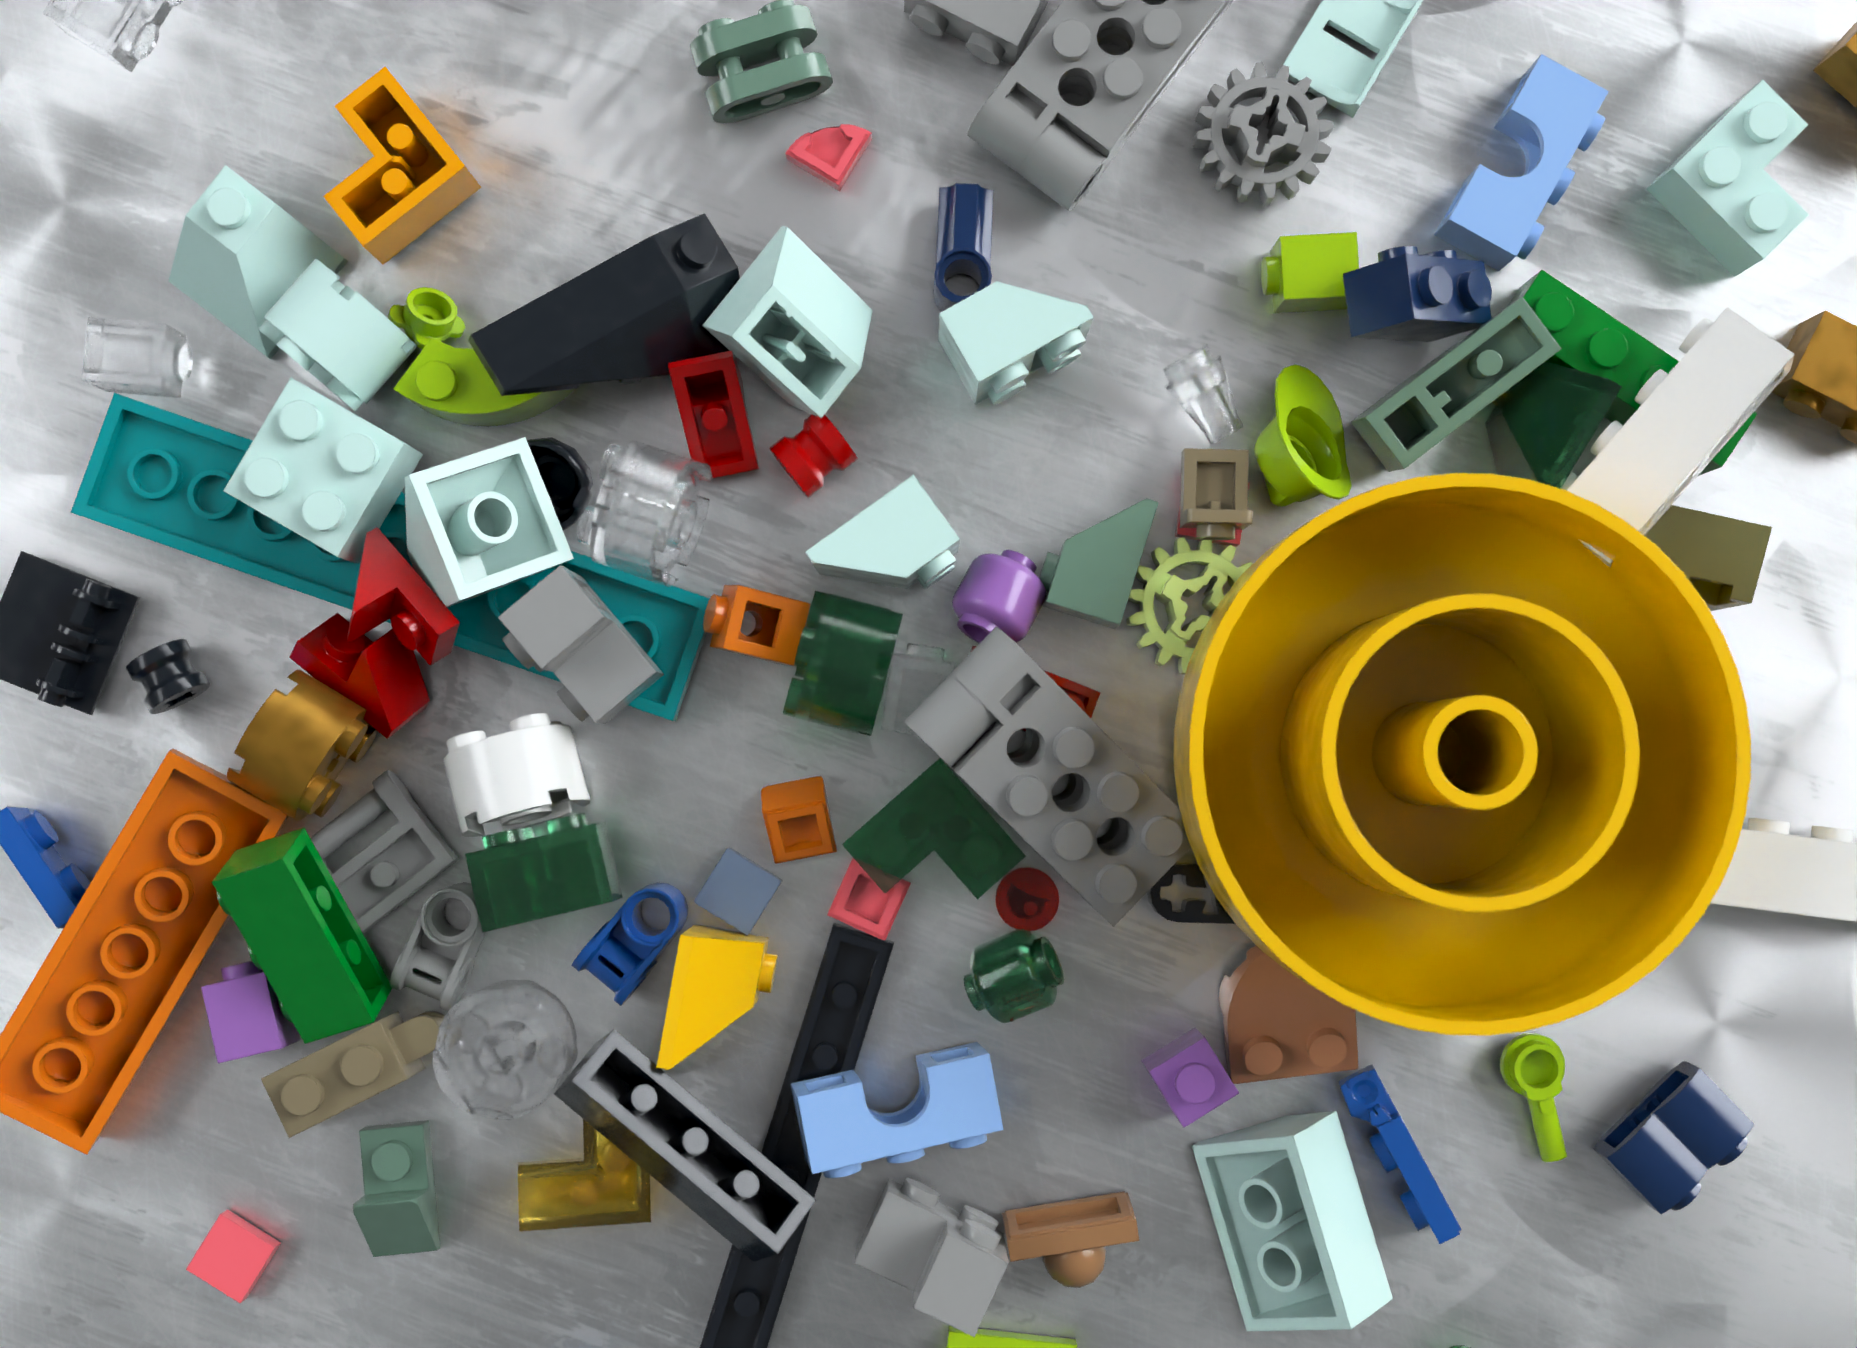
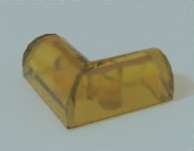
[518,1118,651,1231]

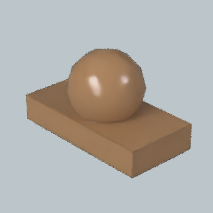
[1002,1191,1139,1288]

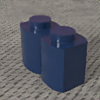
[1593,1061,1755,1215]

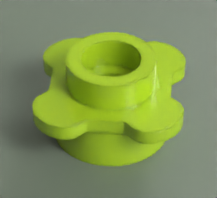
[388,287,465,350]

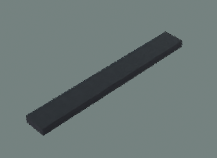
[700,923,894,1348]

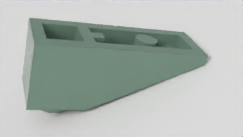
[1351,297,1562,472]

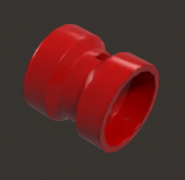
[769,414,858,498]

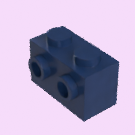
[1343,246,1492,342]

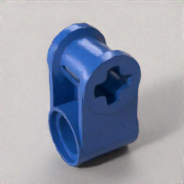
[571,882,688,1006]

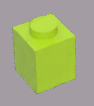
[1261,232,1359,313]

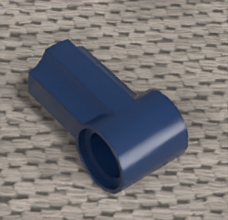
[933,183,994,312]

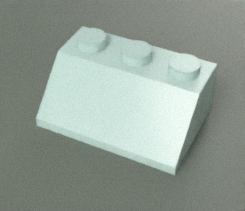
[1192,1111,1393,1331]

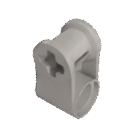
[390,882,493,1012]

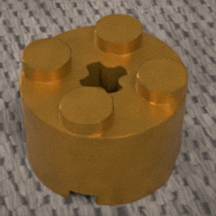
[227,670,377,821]

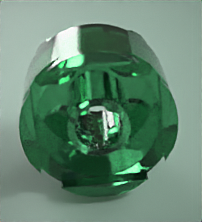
[783,590,903,736]

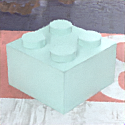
[223,377,423,564]

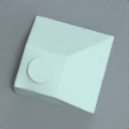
[168,165,348,359]
[404,437,574,608]

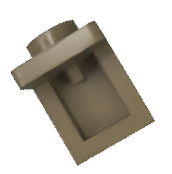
[1180,448,1253,540]

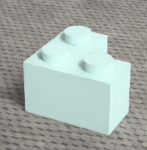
[1647,80,1809,277]

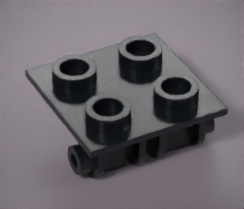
[0,551,140,715]

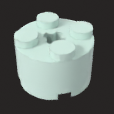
[259,259,417,411]

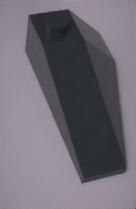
[468,213,740,396]

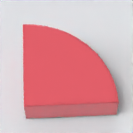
[785,124,872,191]

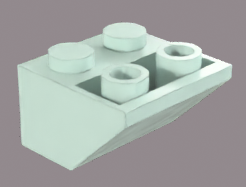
[702,226,873,418]
[938,281,1094,405]

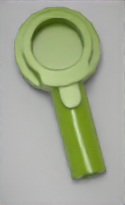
[1500,1033,1567,1162]

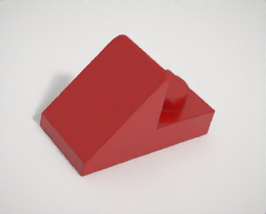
[668,351,759,481]
[347,527,460,666]
[289,613,430,739]

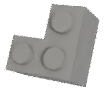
[498,565,664,724]
[854,1178,1009,1337]

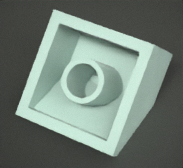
[805,475,960,589]

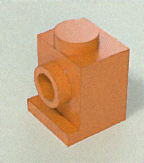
[703,585,811,666]

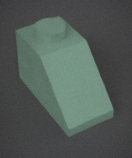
[1039,498,1159,629]

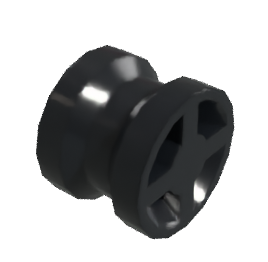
[126,639,210,714]

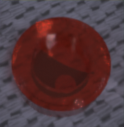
[995,867,1059,932]

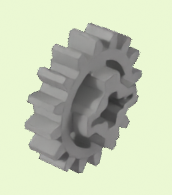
[1193,62,1334,206]

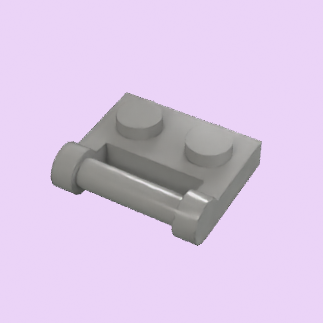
[311,769,459,934]

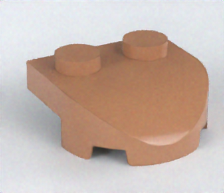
[1219,946,1359,1084]

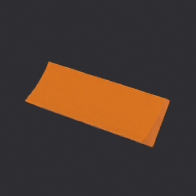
[0,748,289,1155]

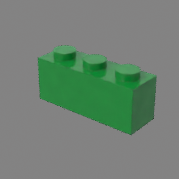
[212,827,392,1044]

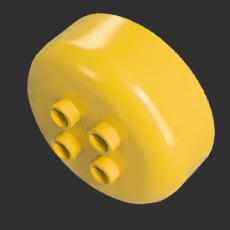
[1173,473,1751,1036]

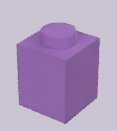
[201,961,301,1063]
[1141,1028,1239,1128]

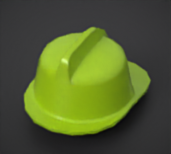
[1254,364,1352,507]

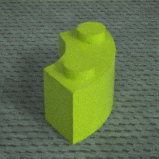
[393,337,575,427]

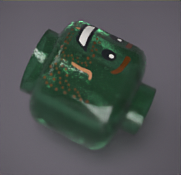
[964,929,1064,1023]

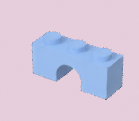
[1434,54,1609,271]
[791,1042,1004,1178]

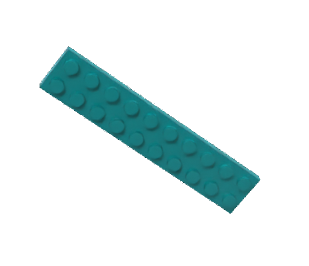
[71,393,710,722]

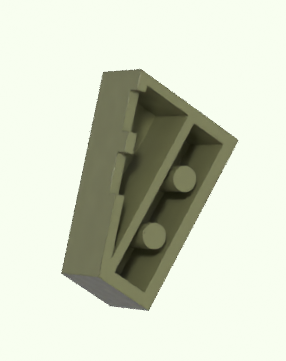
[1550,481,1772,611]

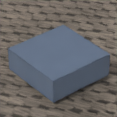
[694,847,783,936]

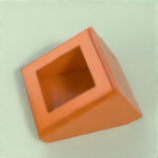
[761,776,837,864]

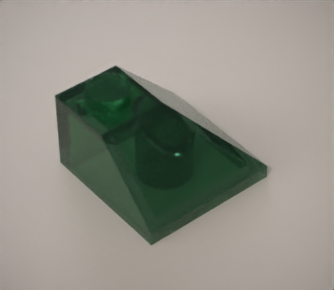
[1485,361,1622,489]

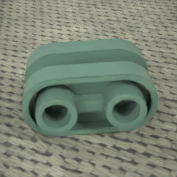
[690,0,833,123]

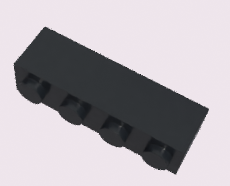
[554,1029,816,1262]

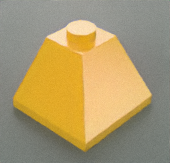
[656,925,778,1070]

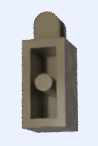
[261,1011,451,1138]

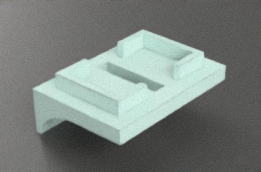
[1283,0,1423,118]

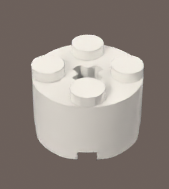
[443,713,590,837]

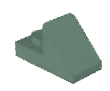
[353,1120,440,1257]

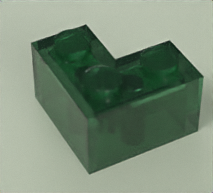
[842,758,1026,900]
[465,812,623,933]

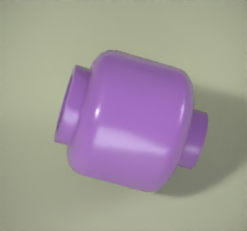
[952,550,1046,643]

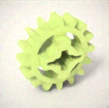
[1126,537,1252,675]

